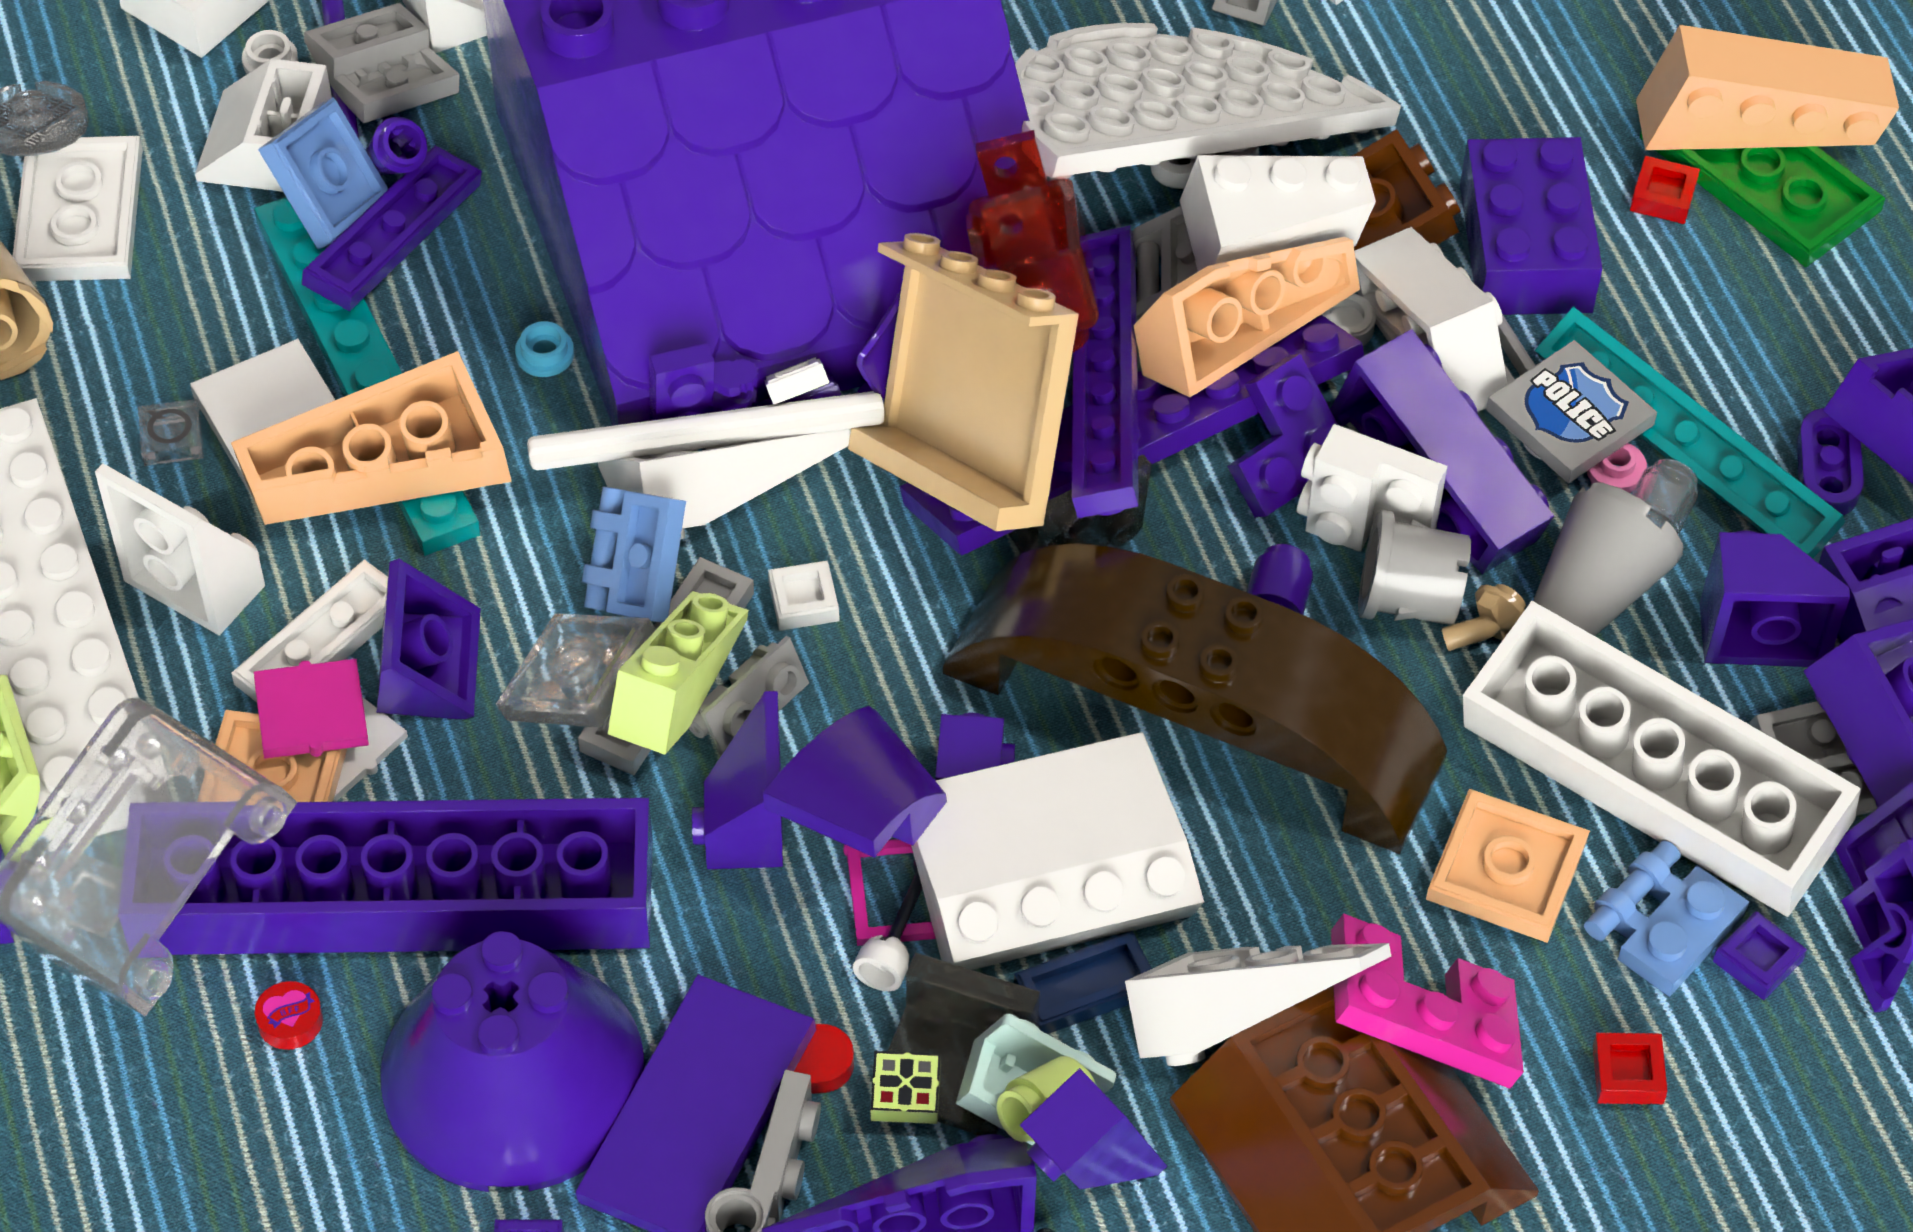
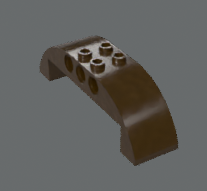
[943,543,1447,854]

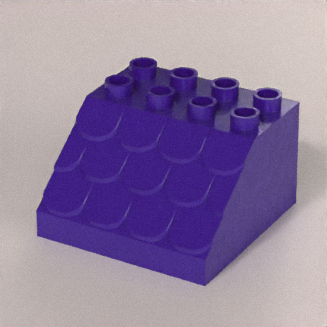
[483,0,1068,426]

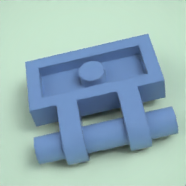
[581,486,686,622]
[1584,840,1749,997]

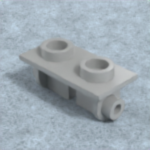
[689,636,809,757]

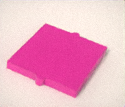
[253,659,369,759]

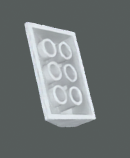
[911,732,1204,976]

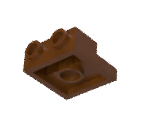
[1352,129,1461,251]

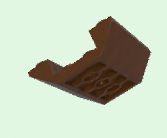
[1170,985,1539,1232]

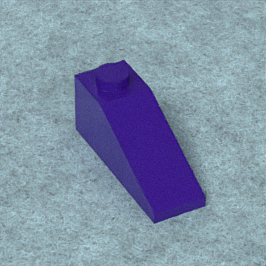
[1020,1068,1168,1190]

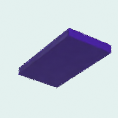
[575,974,817,1232]

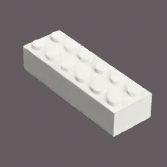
[1463,601,1861,917]

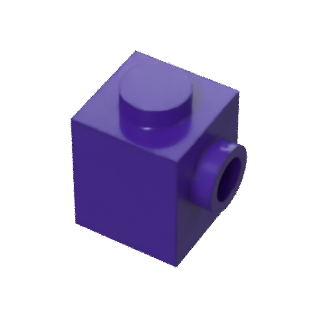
[935,713,1015,781]

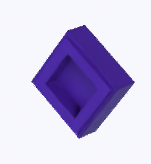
[1713,911,1807,1001]

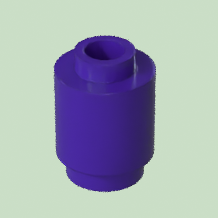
[1246,544,1313,615]

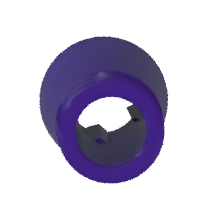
[365,117,427,175]

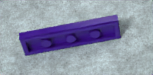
[302,145,482,312]

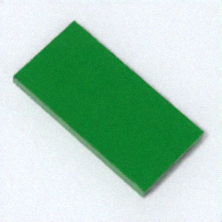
[1639,131,1886,268]

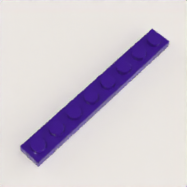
[1072,225,1139,518]

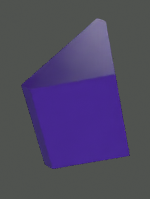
[376,558,481,719]

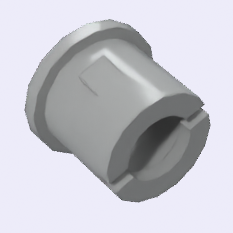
[1358,510,1471,625]

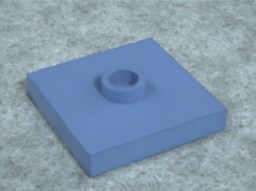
[258,97,388,249]

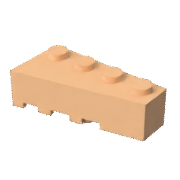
[1636,25,1899,150]
[231,351,512,525]

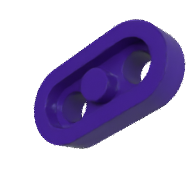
[1797,408,1864,515]

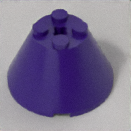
[380,931,644,1192]

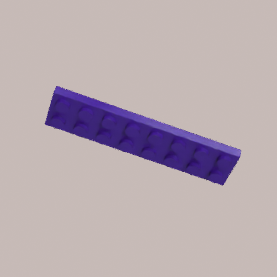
[899,315,1364,556]

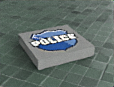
[1486,340,1657,484]

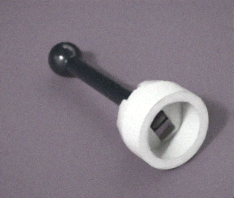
[853,860,923,991]

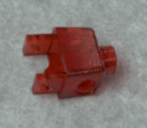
[966,130,1099,353]

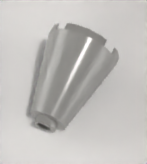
[1533,482,1683,636]

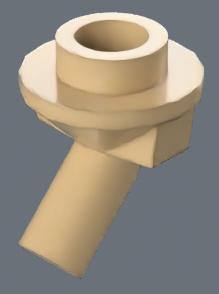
[1442,584,1526,651]

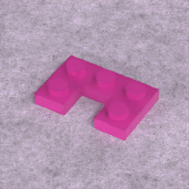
[1331,913,1524,1089]

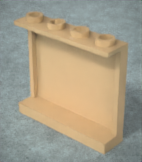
[848,233,1079,531]

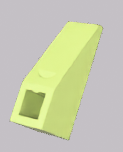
[608,591,749,755]

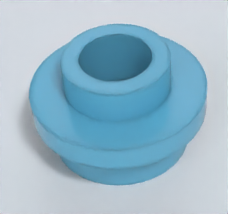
[515,321,574,377]

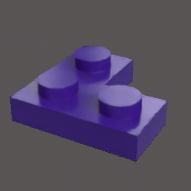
[1227,353,1338,518]

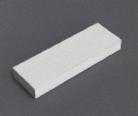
[231,559,388,702]

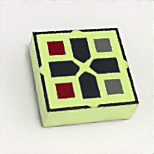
[871,1051,941,1124]

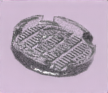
[0,81,89,156]

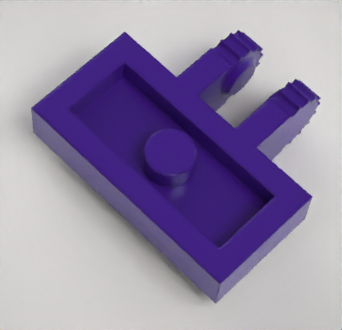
[649,343,759,421]

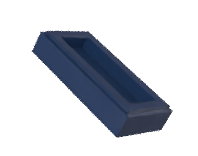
[1014,931,1152,1034]

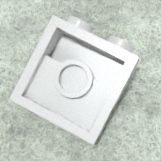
[1297,424,1447,552]

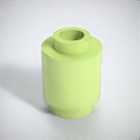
[997,1056,1095,1142]

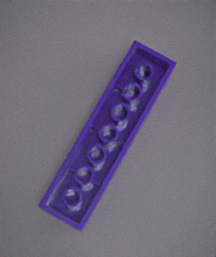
[119,798,653,955]

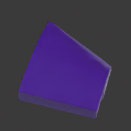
[762,705,947,858]
[1835,782,1913,1012]

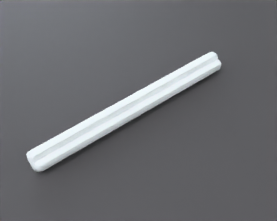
[527,391,885,470]

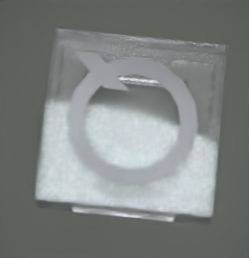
[138,399,204,466]

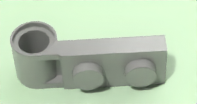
[705,1070,821,1232]

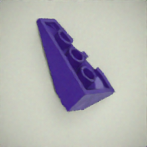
[762,1134,1037,1232]

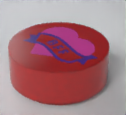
[254,981,323,1050]

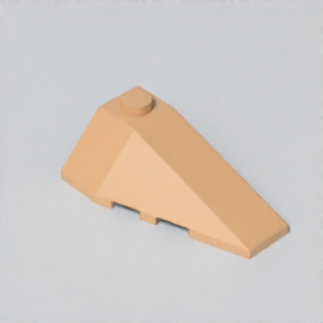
[1133,237,1360,397]

